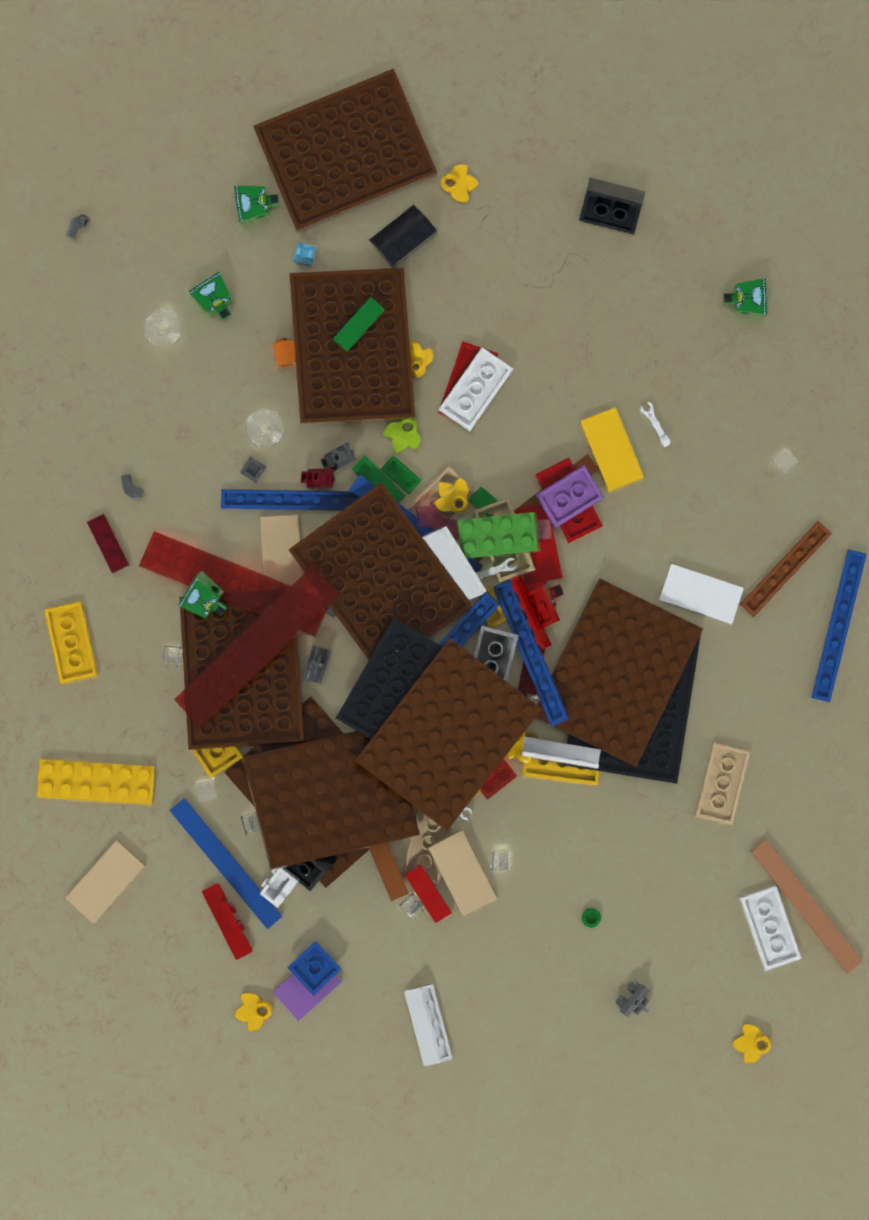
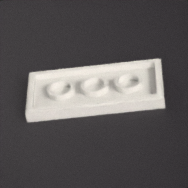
[439,347,513,432]
[422,526,486,600]
[659,564,744,625]
[740,885,802,971]

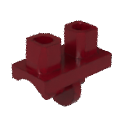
[301,468,335,489]

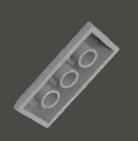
[473,626,519,681]

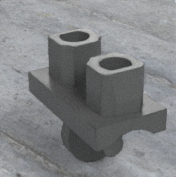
[321,442,356,472]
[303,645,332,684]
[615,981,650,1018]

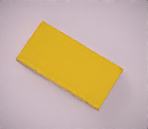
[580,407,644,492]
[44,601,98,684]
[522,740,600,786]

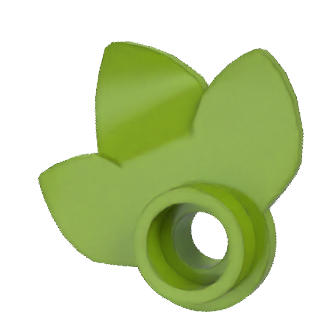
[383,419,421,453]

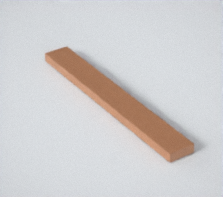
[751,840,863,974]

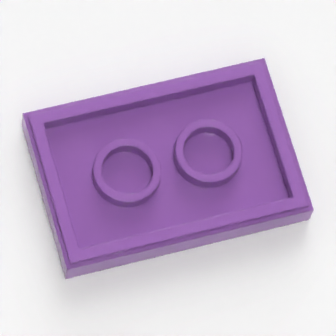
[535,465,604,528]
[273,974,342,1021]

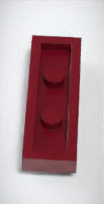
[87,514,130,574]

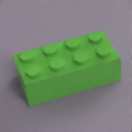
[457,512,540,559]

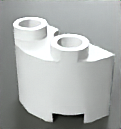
[260,867,300,908]

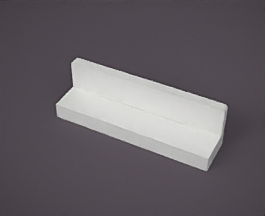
[521,737,601,769]
[404,984,453,1066]

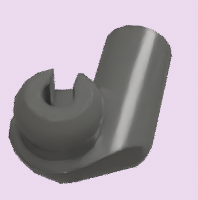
[66,214,90,239]
[121,475,144,499]

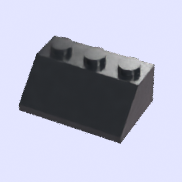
[579,178,645,235]
[369,205,437,268]
[284,856,338,891]

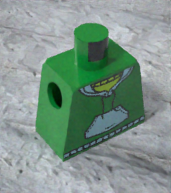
[234,185,279,225]
[188,271,232,321]
[723,278,767,317]
[178,571,228,618]

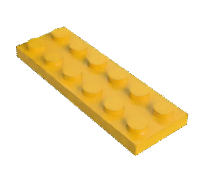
[37,759,155,805]

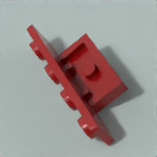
[511,575,560,649]
[202,883,253,960]

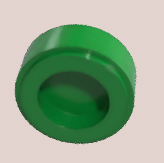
[581,908,601,928]

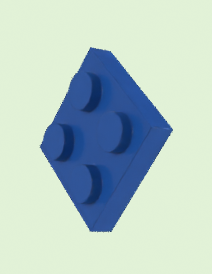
[287,941,342,996]

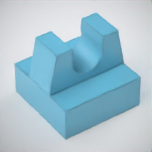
[293,243,316,266]

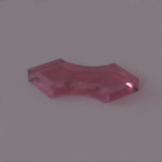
[415,504,459,540]

